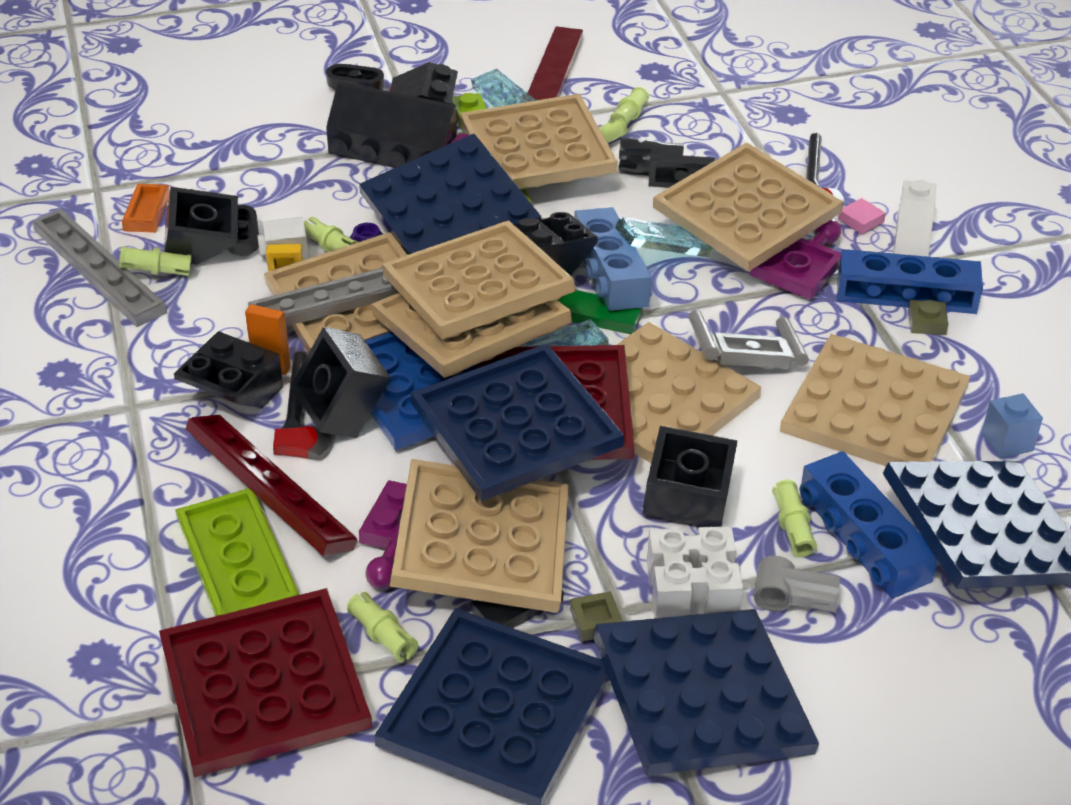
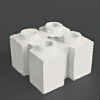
[647,526,743,618]

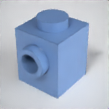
[981,393,1043,459]

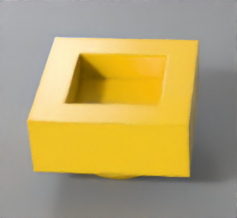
[266,244,303,272]

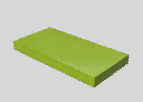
[175,488,300,616]

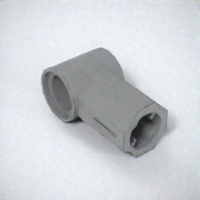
[753,556,840,612]

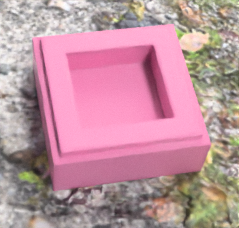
[838,198,886,234]

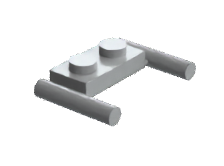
[688,310,809,370]

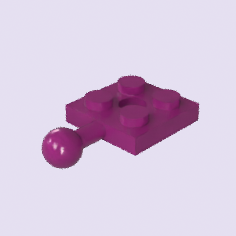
[750,218,841,300]
[359,480,407,590]

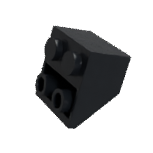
[513,212,598,276]
[173,331,283,409]

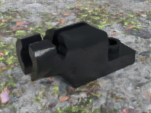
[618,138,715,188]

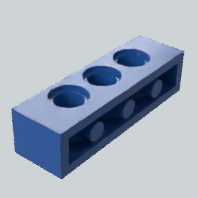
[837,249,983,314]
[799,451,938,599]

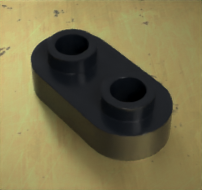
[326,64,385,90]
[228,205,259,256]

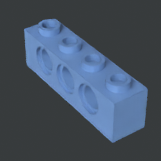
[574,207,652,311]

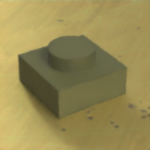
[908,300,949,335]
[570,591,622,642]

